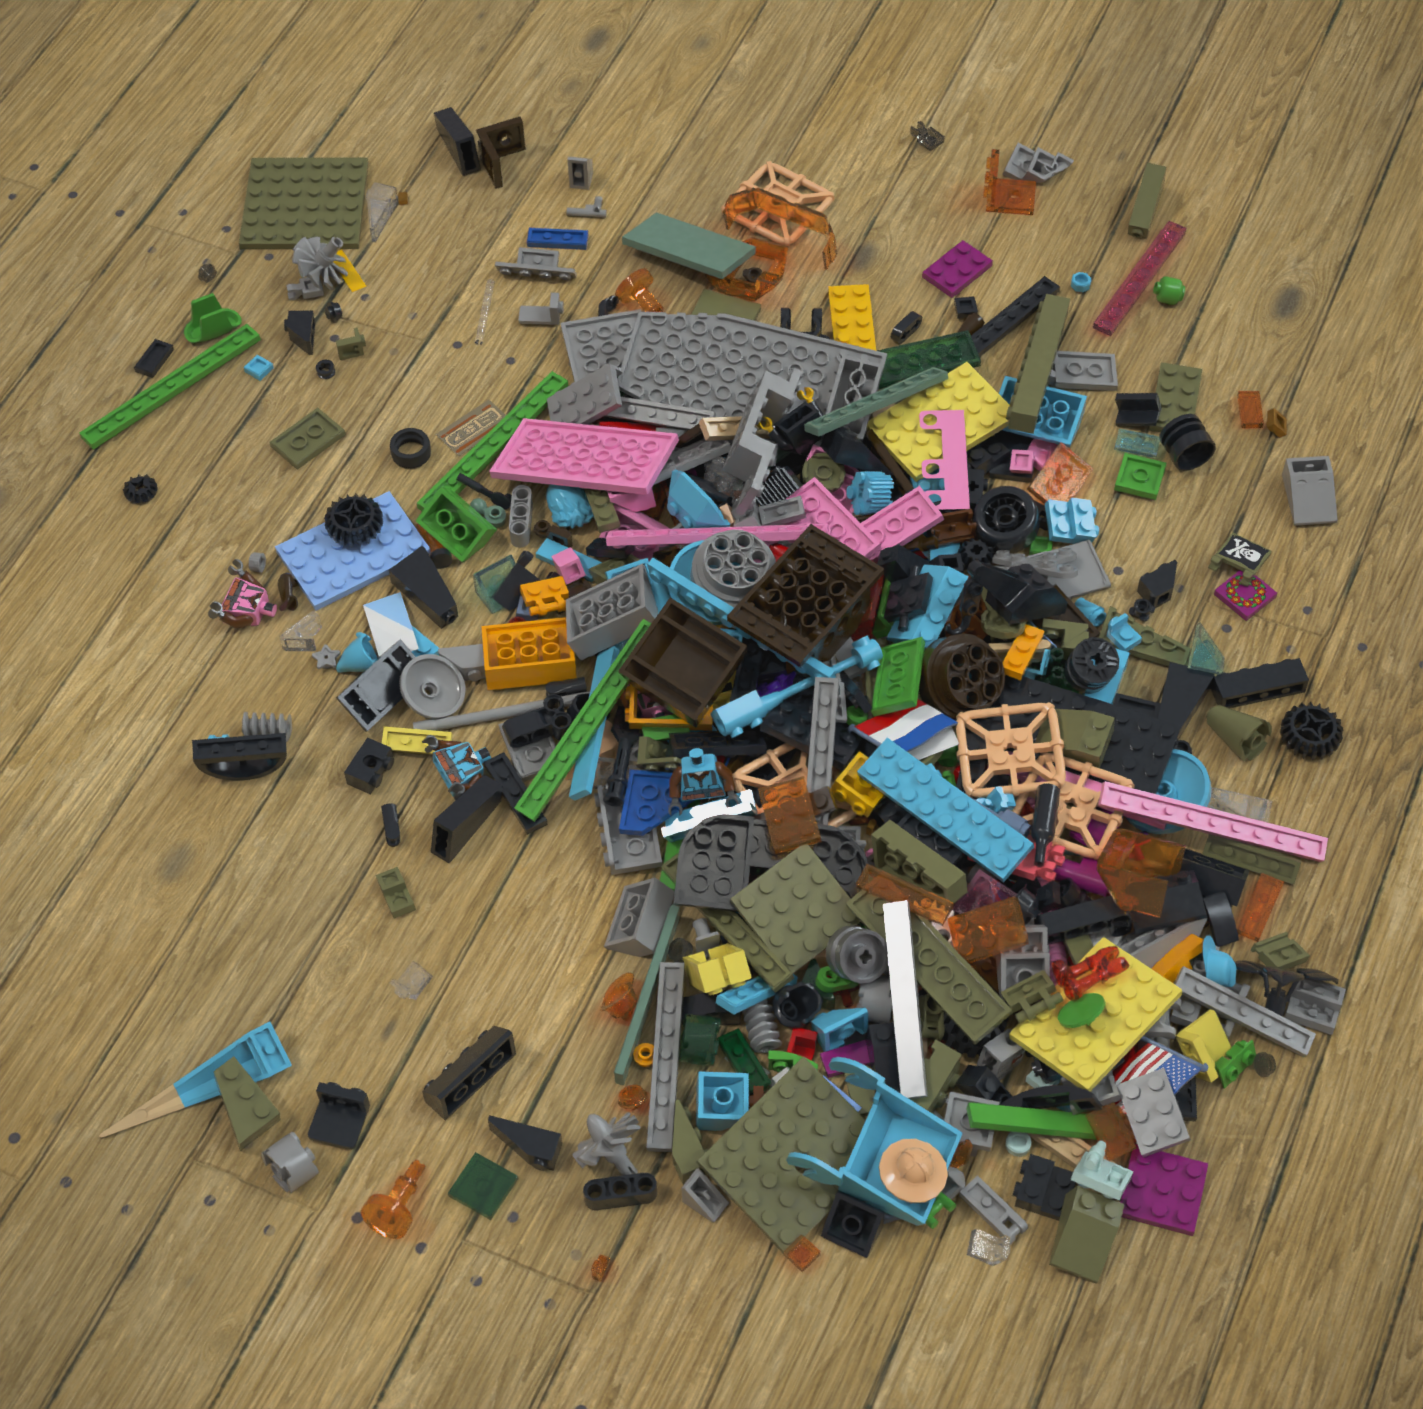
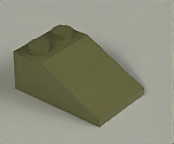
[1034,709,1115,768]
[1049,1185,1124,1284]

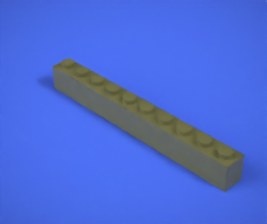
[1006,294,1070,434]

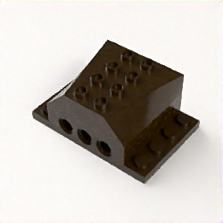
[727,524,884,668]

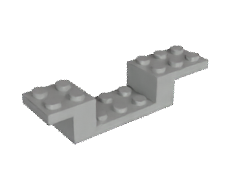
[722,368,802,516]

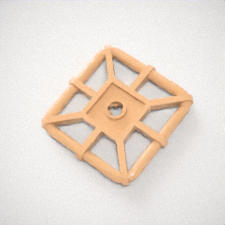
[721,161,835,247]
[956,702,1066,798]
[732,743,857,827]
[1011,752,1134,860]

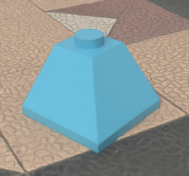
[811,1008,869,1052]

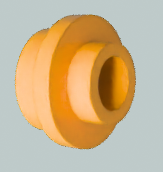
[633,1043,654,1067]

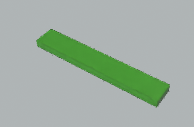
[966,1102,1116,1141]

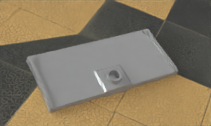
[996,540,1111,599]

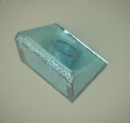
[473,554,516,614]
[1187,622,1225,674]

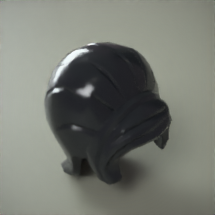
[772,981,823,1028]

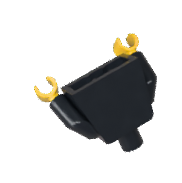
[757,387,824,455]

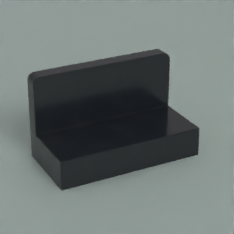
[1115,393,1162,426]

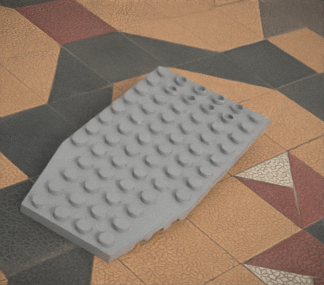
[618,312,887,456]

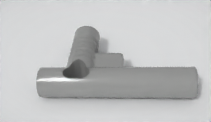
[566,196,607,218]

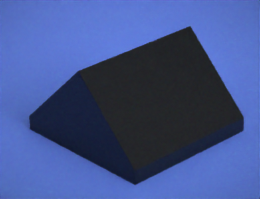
[821,1190,885,1258]

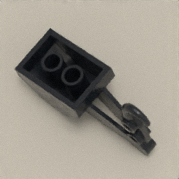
[946,560,1068,635]

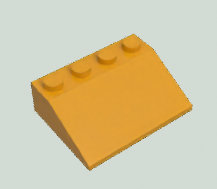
[481,617,577,690]

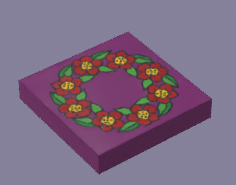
[1214,570,1277,621]

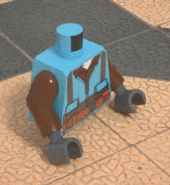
[422,735,491,800]
[668,748,741,816]

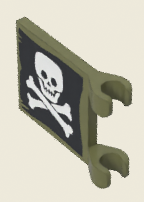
[1208,533,1272,587]

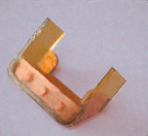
[1096,829,1186,918]

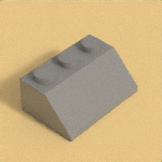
[604,878,674,957]

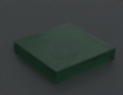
[448,1152,518,1220]

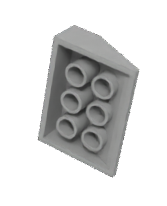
[566,563,658,660]

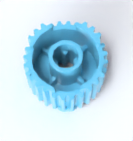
[846,471,894,515]

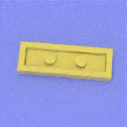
[382,727,453,755]

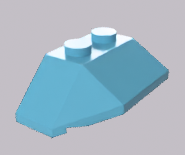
[667,469,730,528]

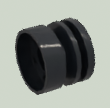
[1159,414,1216,471]
[1064,637,1120,694]

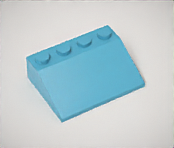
[999,376,1087,447]

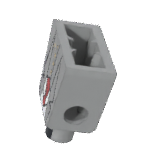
[976,1029,1025,1081]

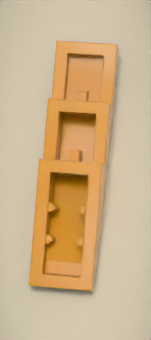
[1151,934,1204,984]

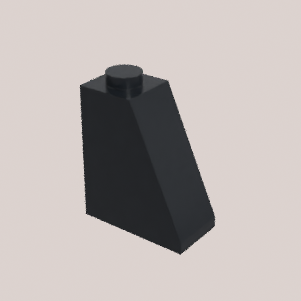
[877,545,930,583]

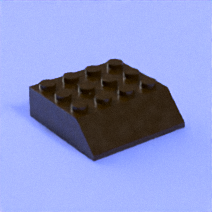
[618,597,747,728]

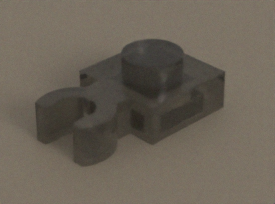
[910,121,945,151]

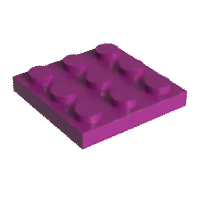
[1120,1144,1209,1236]

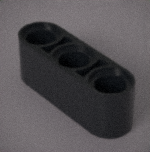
[583,1173,657,1211]

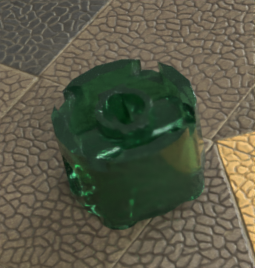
[679,1013,721,1066]

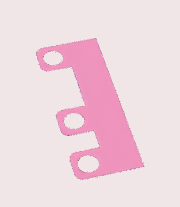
[919,410,970,510]

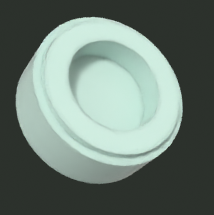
[1006,1132,1031,1157]

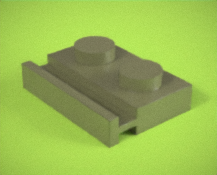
[1251,932,1310,970]

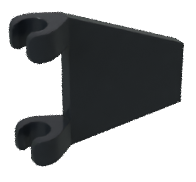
[491,551,560,611]

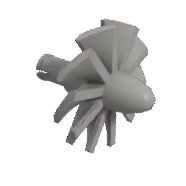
[292,237,348,290]
[573,1112,640,1175]

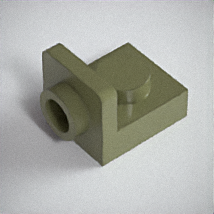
[336,327,366,360]

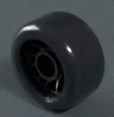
[973,486,1040,554]

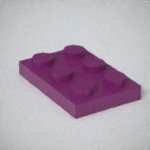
[922,240,993,298]

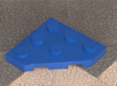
[619,769,695,836]

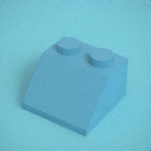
[696,1071,749,1131]

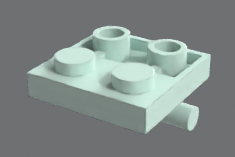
[1071,1141,1133,1200]

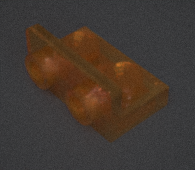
[1085,1102,1136,1161]

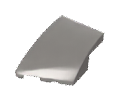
[1002,143,1074,183]

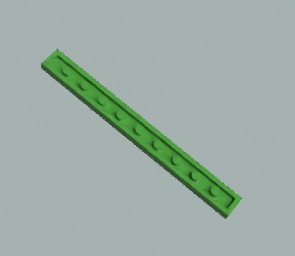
[79,324,261,450]
[417,371,569,511]
[514,618,652,822]

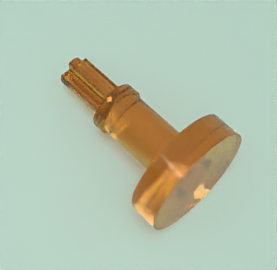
[615,268,663,312]
[361,1160,425,1239]

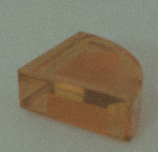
[591,1254,610,1282]

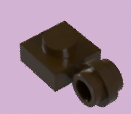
[534,520,573,548]

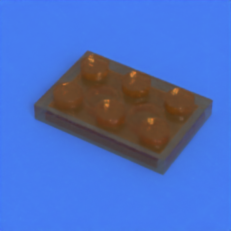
[1026,442,1093,504]
[758,776,822,854]
[947,896,1029,964]

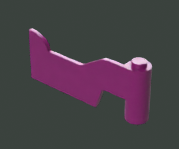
[1053,807,1123,897]

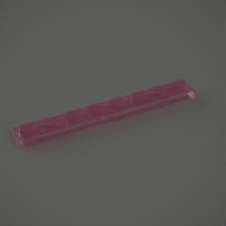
[1093,221,1187,336]

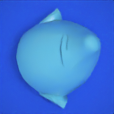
[336,632,378,673]

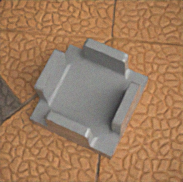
[944,1092,999,1157]

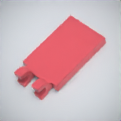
[967,835,1066,882]

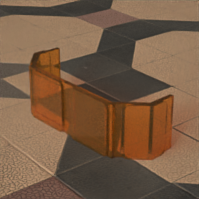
[723,187,837,270]

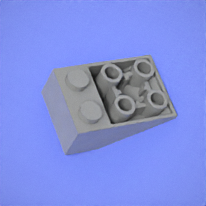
[1282,456,1338,526]

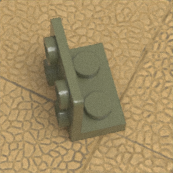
[637,736,681,773]

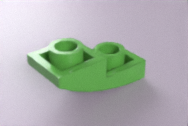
[768,1050,818,1072]

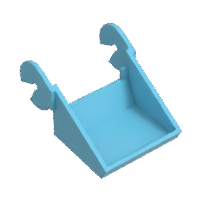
[786,1057,963,1226]

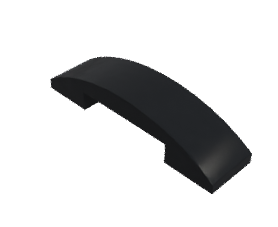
[1000,1085,1102,1113]

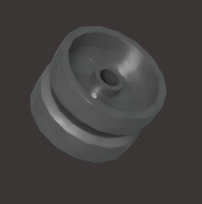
[826,925,888,984]

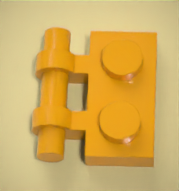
[520,576,569,616]

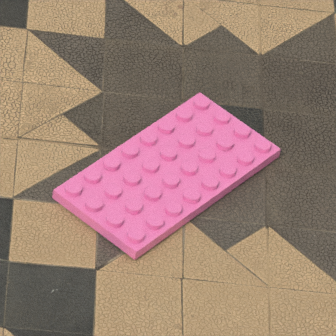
[489,418,679,495]

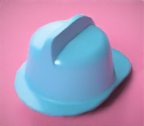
[1203,935,1236,987]

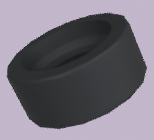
[390,428,431,468]

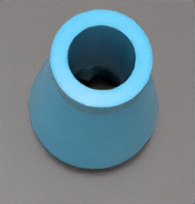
[1074,597,1106,627]

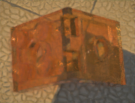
[983,149,1036,215]

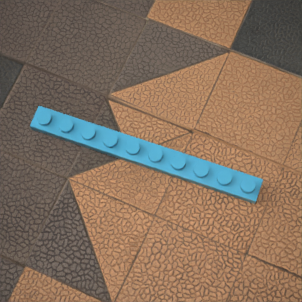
[647,558,836,681]

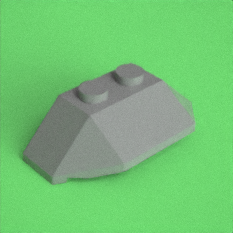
[1117,918,1207,968]

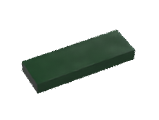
[717,1028,772,1095]

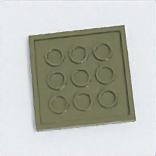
[729,842,861,974]

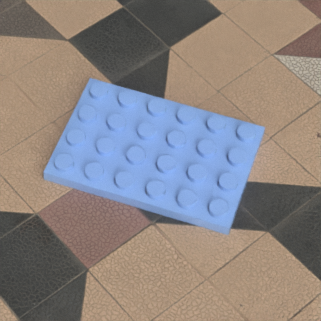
[275,491,431,611]

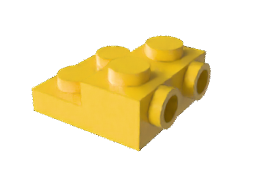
[831,751,884,817]

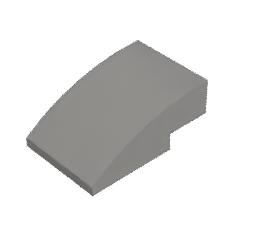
[995,925,1050,1002]

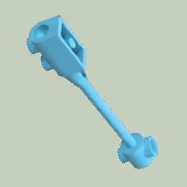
[710,635,883,739]

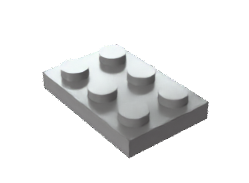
[1117,1068,1191,1157]

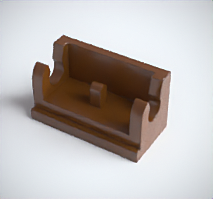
[927,509,977,546]

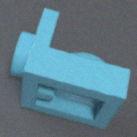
[1106,613,1142,652]

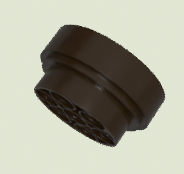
[918,634,1005,721]

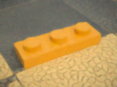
[1002,624,1045,680]

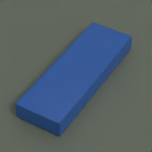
[527,228,588,250]

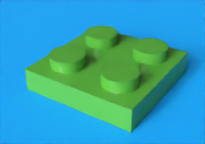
[1114,453,1167,500]

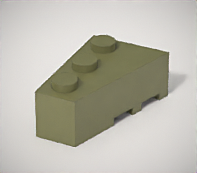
[214,1056,280,1151]

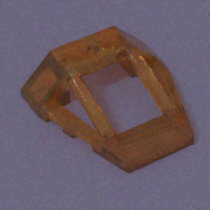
[704,237,789,301]

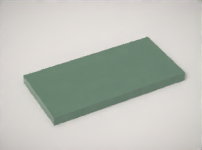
[622,212,756,279]

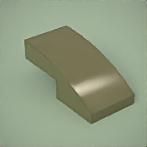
[376,867,416,919]

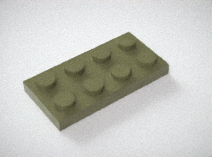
[1149,362,1202,432]

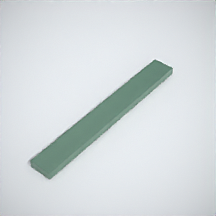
[804,367,948,436]
[614,905,680,1085]

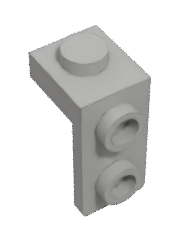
[518,293,564,325]

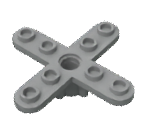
[992,547,1078,581]

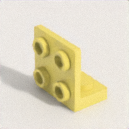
[1175,1009,1231,1082]

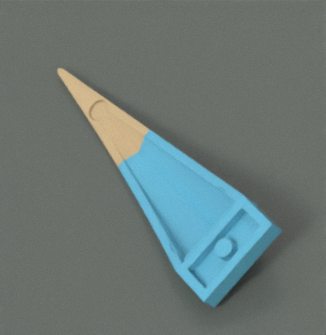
[99,1022,292,1137]

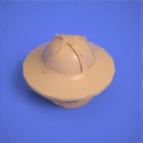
[879,1139,948,1203]

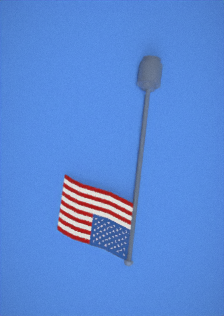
[1107,1036,1208,1115]

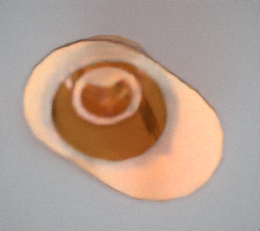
[600,972,638,1021]

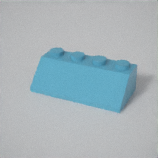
[886,565,969,650]

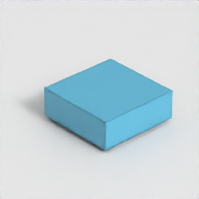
[244,355,274,381]

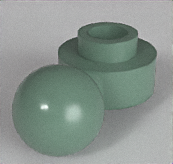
[470,498,506,528]

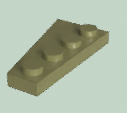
[1099,606,1191,666]

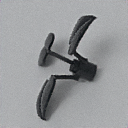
[1234,960,1339,1016]

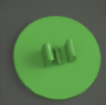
[1058,993,1105,1028]

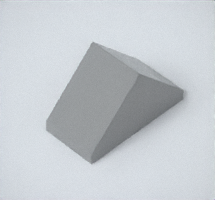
[681,1169,729,1222]

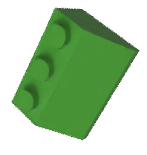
[416,487,497,562]

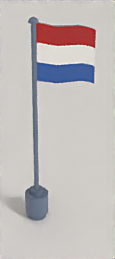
[848,699,1032,838]

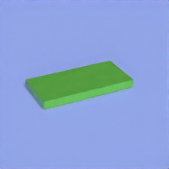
[871,637,925,717]

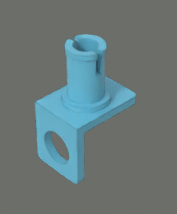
[1023,649,1052,680]

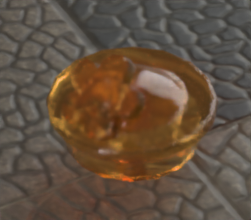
[618,1085,648,1111]

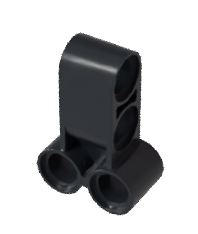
[502,694,572,748]

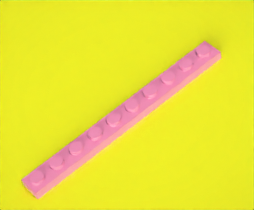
[606,524,828,548]
[1098,781,1328,862]

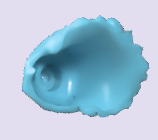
[546,484,593,528]

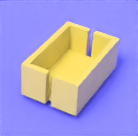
[683,943,752,995]

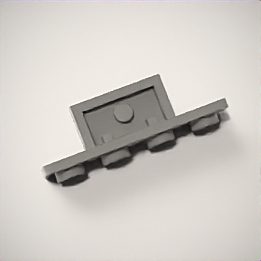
[495,247,577,280]

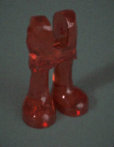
[1051,946,1129,1002]

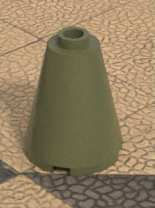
[1206,705,1272,762]

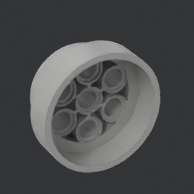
[690,530,776,608]

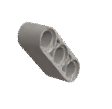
[509,485,533,548]

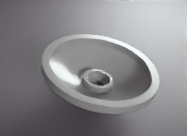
[400,654,465,719]

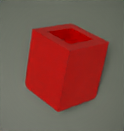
[787,1028,818,1061]

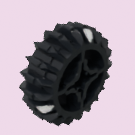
[324,493,383,548]
[1280,702,1344,761]

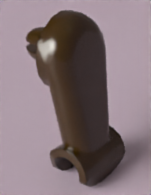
[278,573,298,611]

